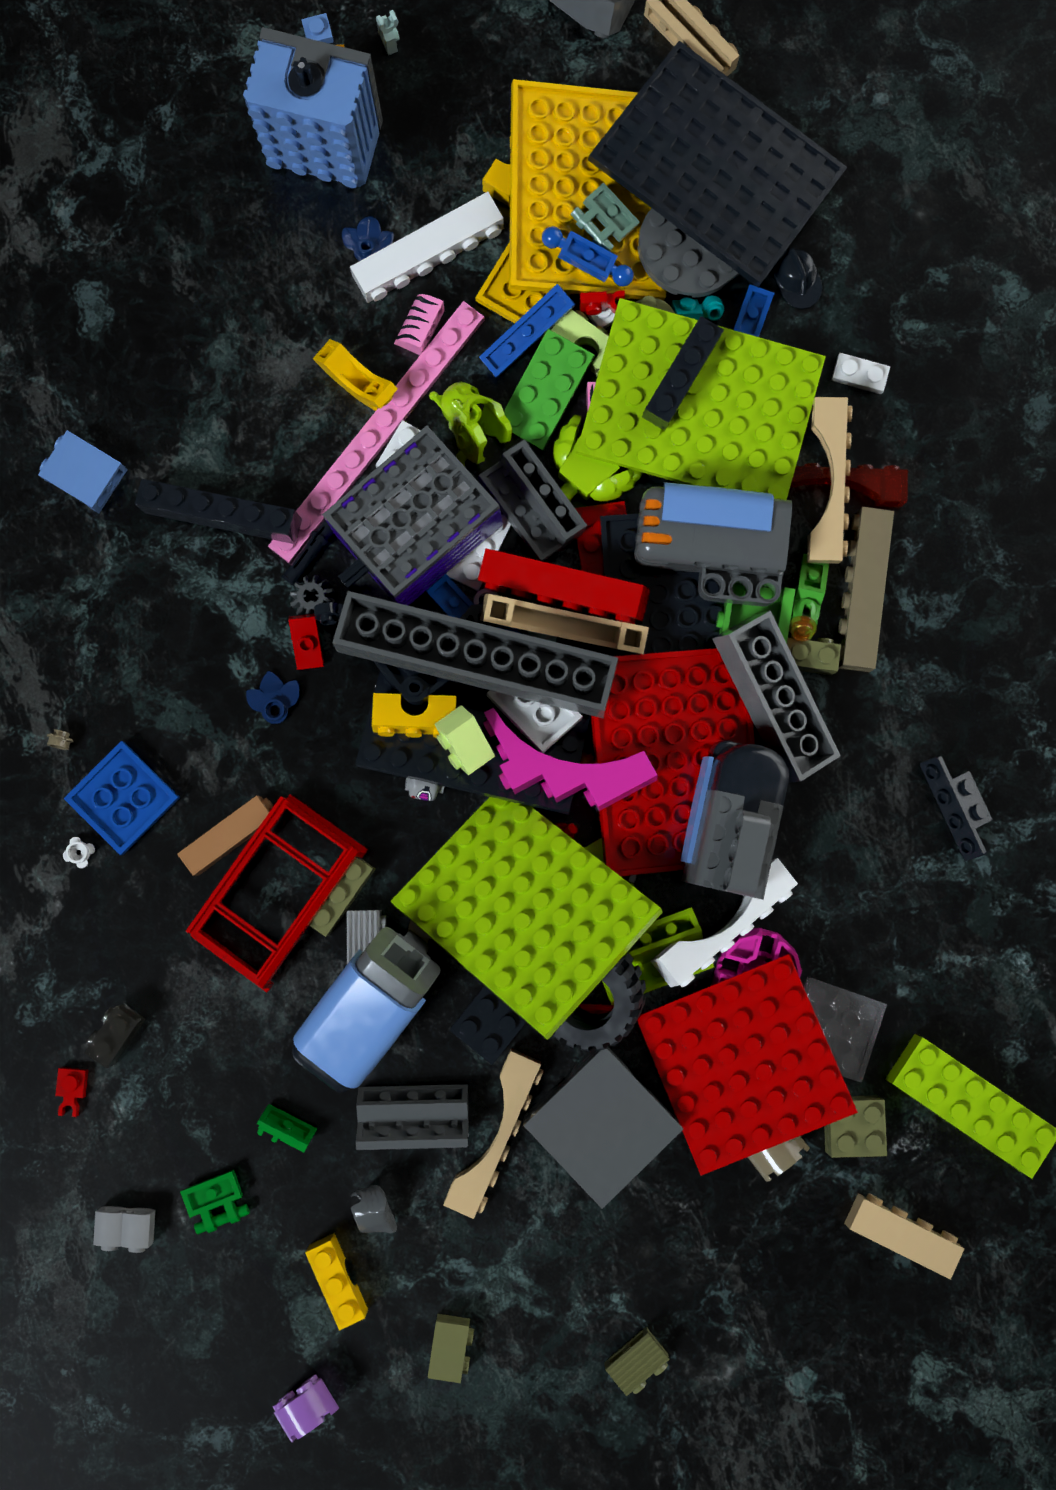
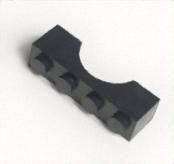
[642,316,724,431]

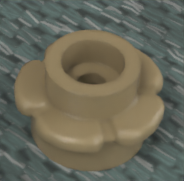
[47,730,74,750]

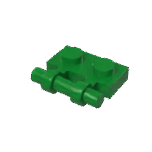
[180,1169,250,1235]

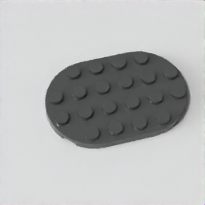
[637,208,740,298]

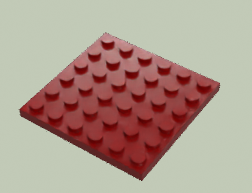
[637,954,858,1175]

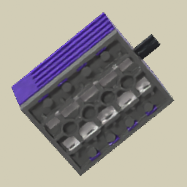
[322,426,503,606]

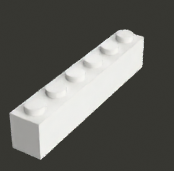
[350,192,504,303]

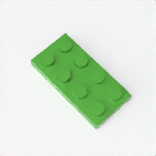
[504,329,595,450]

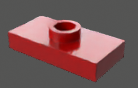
[288,614,324,670]

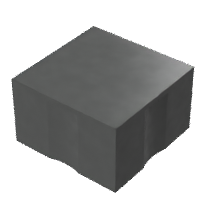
[523,1047,683,1209]

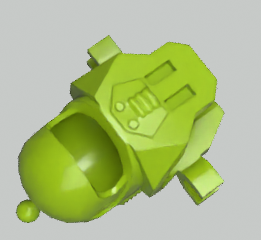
[429,382,512,467]

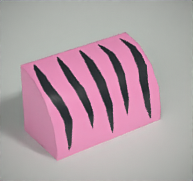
[394,294,445,355]

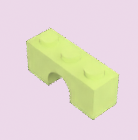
[551,309,609,376]

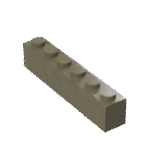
[838,507,894,672]

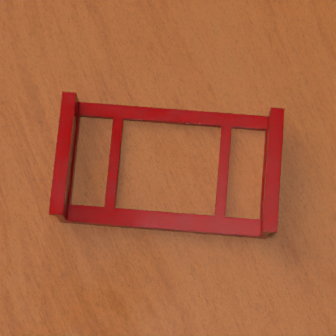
[186,794,368,993]

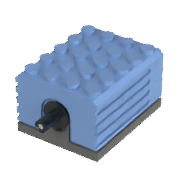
[243,27,383,188]

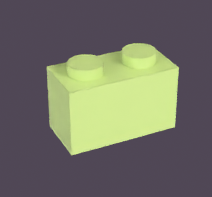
[434,706,495,775]

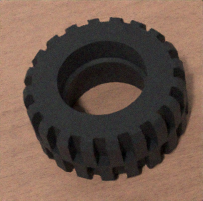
[553,953,646,1051]

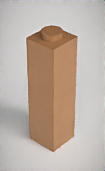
[177,795,274,876]

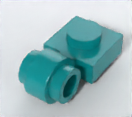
[671,295,724,321]

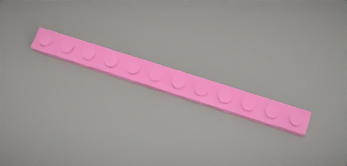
[268,301,484,564]

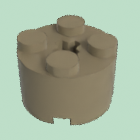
[748,1136,810,1182]

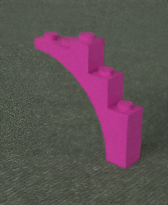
[483,708,658,811]

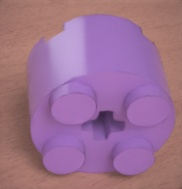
[273,1374,339,1443]

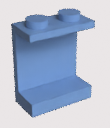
[38,430,127,513]

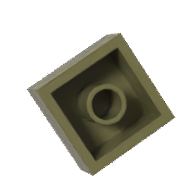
[824,1095,887,1158]

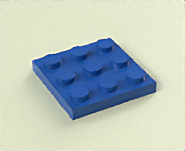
[63,741,180,855]

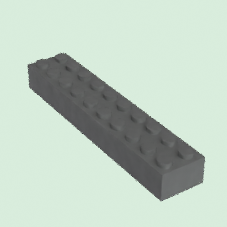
[332,591,618,718]

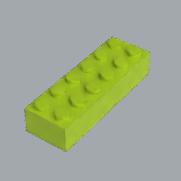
[885,1034,1056,1179]

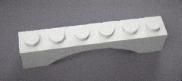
[650,858,798,987]

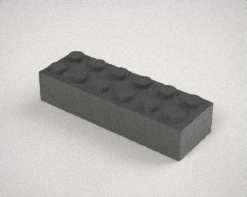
[712,610,841,783]

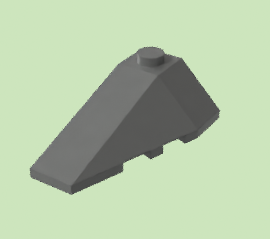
[549,0,635,38]

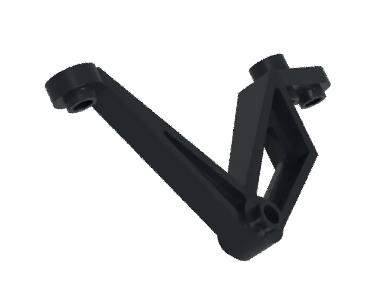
[314,594,498,709]

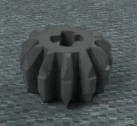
[290,575,336,615]

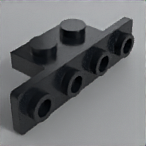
[920,755,992,861]

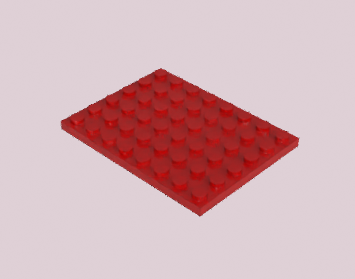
[591,648,755,876]

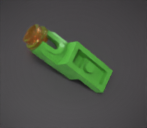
[789,554,829,641]

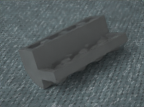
[478,440,587,562]
[356,1084,469,1150]

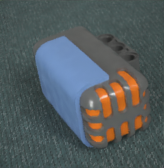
[634,483,792,607]

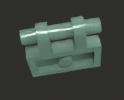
[571,182,640,251]

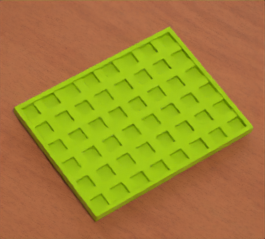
[576,298,826,500]
[391,797,663,1040]

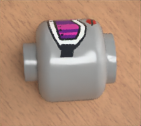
[405,778,444,801]

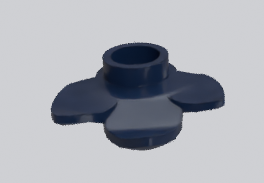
[342,216,394,261]
[246,671,300,724]

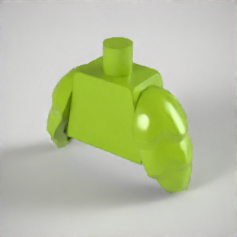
[553,415,644,501]

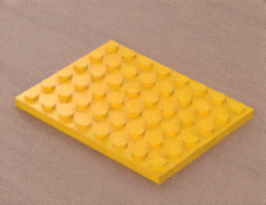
[509,79,666,301]

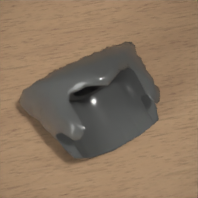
[351,1185,397,1233]

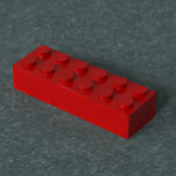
[478,548,650,624]

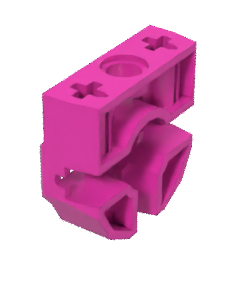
[711,928,802,986]

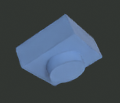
[301,13,334,43]

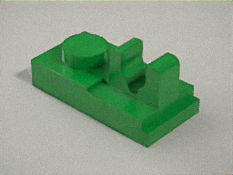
[257,1104,317,1153]

